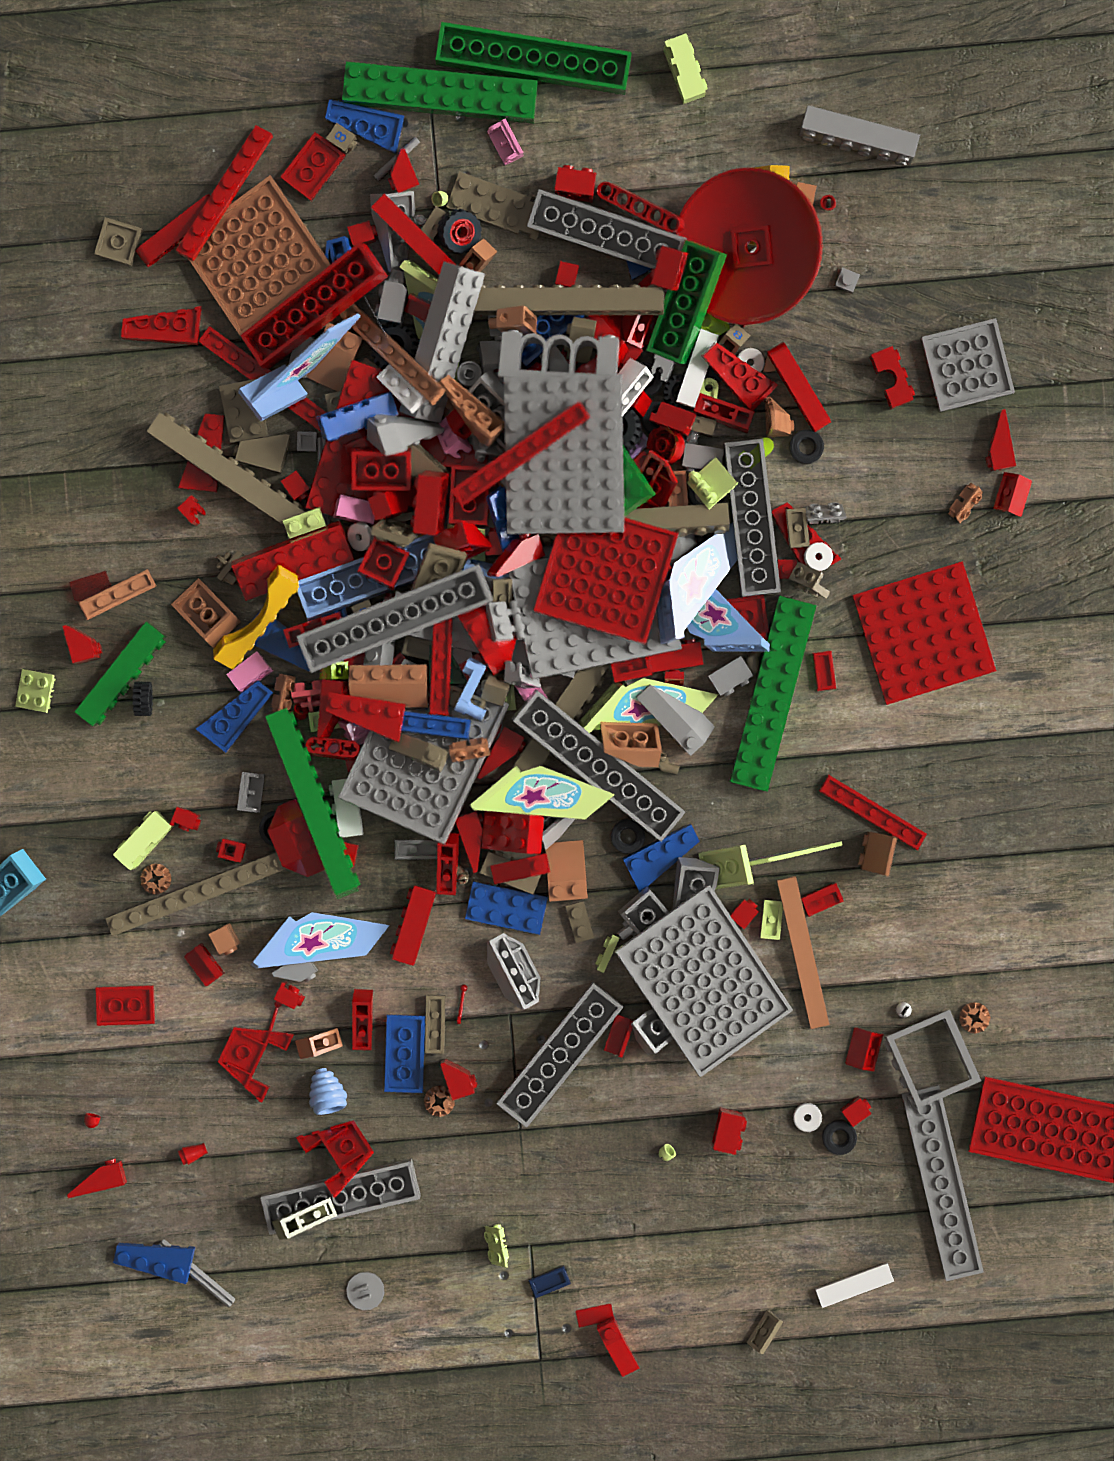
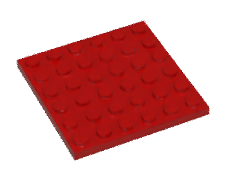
[533,517,679,645]
[852,561,997,705]

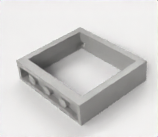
[883,1010,981,1109]

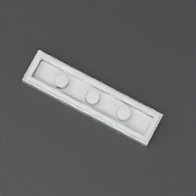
[676,329,719,408]
[815,1262,894,1308]

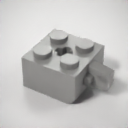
[375,269,409,326]
[617,887,669,940]

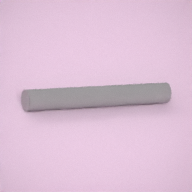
[373,137,420,181]

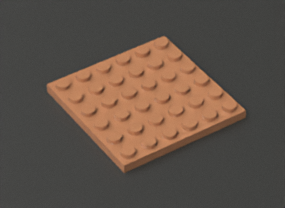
[178,176,331,335]

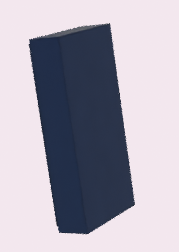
[528,1265,571,1299]

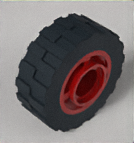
[437,209,482,253]

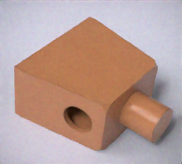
[488,306,537,335]

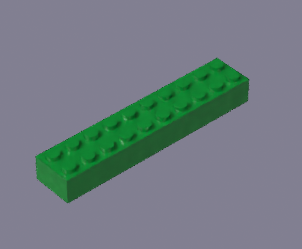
[435,22,632,95]
[342,62,538,124]
[729,596,817,792]
[265,708,361,899]

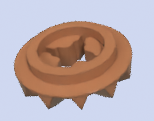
[140,864,171,894]
[959,1002,991,1034]
[424,1086,455,1117]

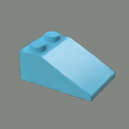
[0,849,46,916]

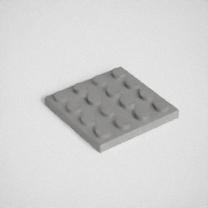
[921,318,1015,412]

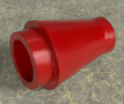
[178,1143,208,1165]

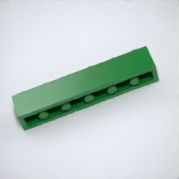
[75,622,167,726]

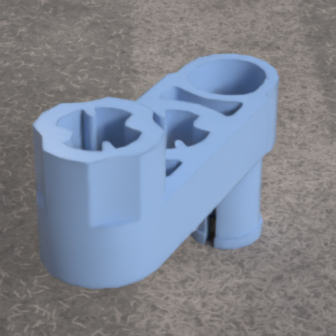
[454,657,487,721]

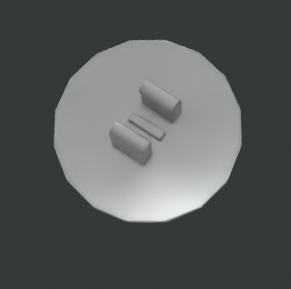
[346,1272,385,1310]

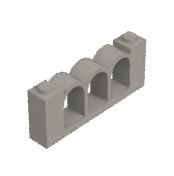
[498,330,620,382]

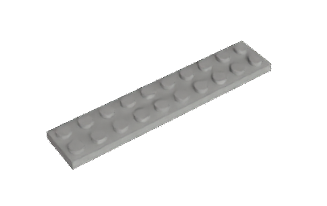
[901,1085,984,1281]

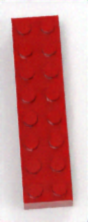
[240,242,388,369]

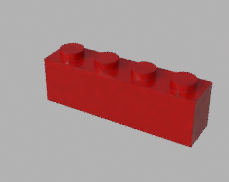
[649,639,704,673]
[390,885,437,966]

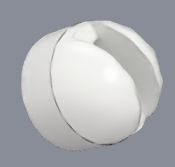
[896,1002,912,1018]

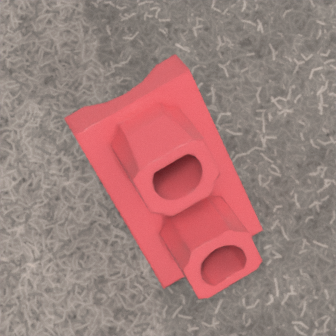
[291,680,322,713]

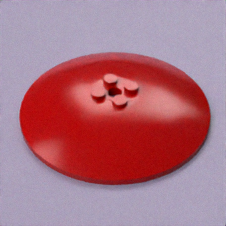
[674,168,822,325]

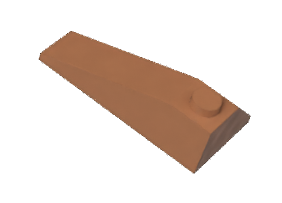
[439,375,505,447]
[765,397,794,437]

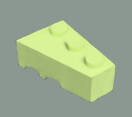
[663,33,708,104]
[113,811,174,870]

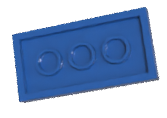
[465,881,548,935]
[384,1014,426,1093]

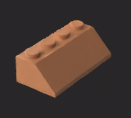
[349,665,429,708]

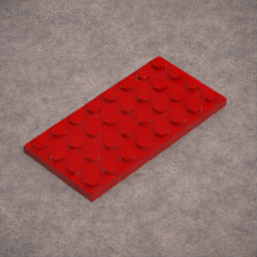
[305,360,414,526]
[968,1076,1114,1183]

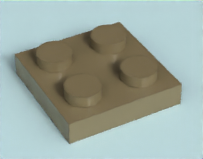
[94,217,143,266]

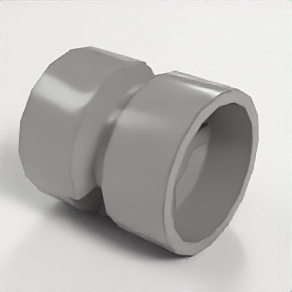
[457,361,483,389]

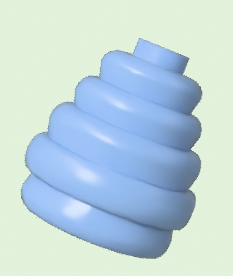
[309,1068,347,1115]

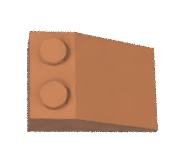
[306,323,364,392]
[171,578,241,648]
[600,722,662,767]
[858,831,897,876]
[545,840,588,902]

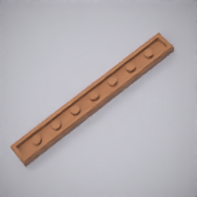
[339,303,446,405]
[777,876,829,1029]

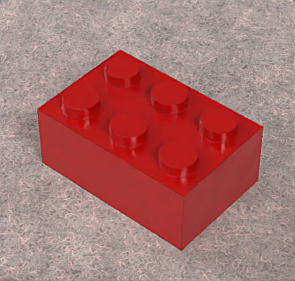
[352,448,412,491]
[449,465,490,527]
[411,470,449,536]
[481,811,544,854]

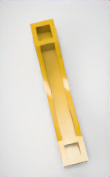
[213,565,299,670]

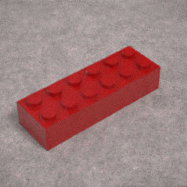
[231,520,354,601]

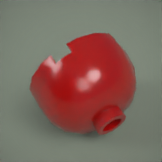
[647,426,685,464]

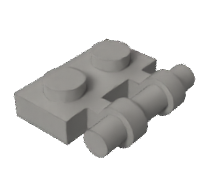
[485,601,525,642]

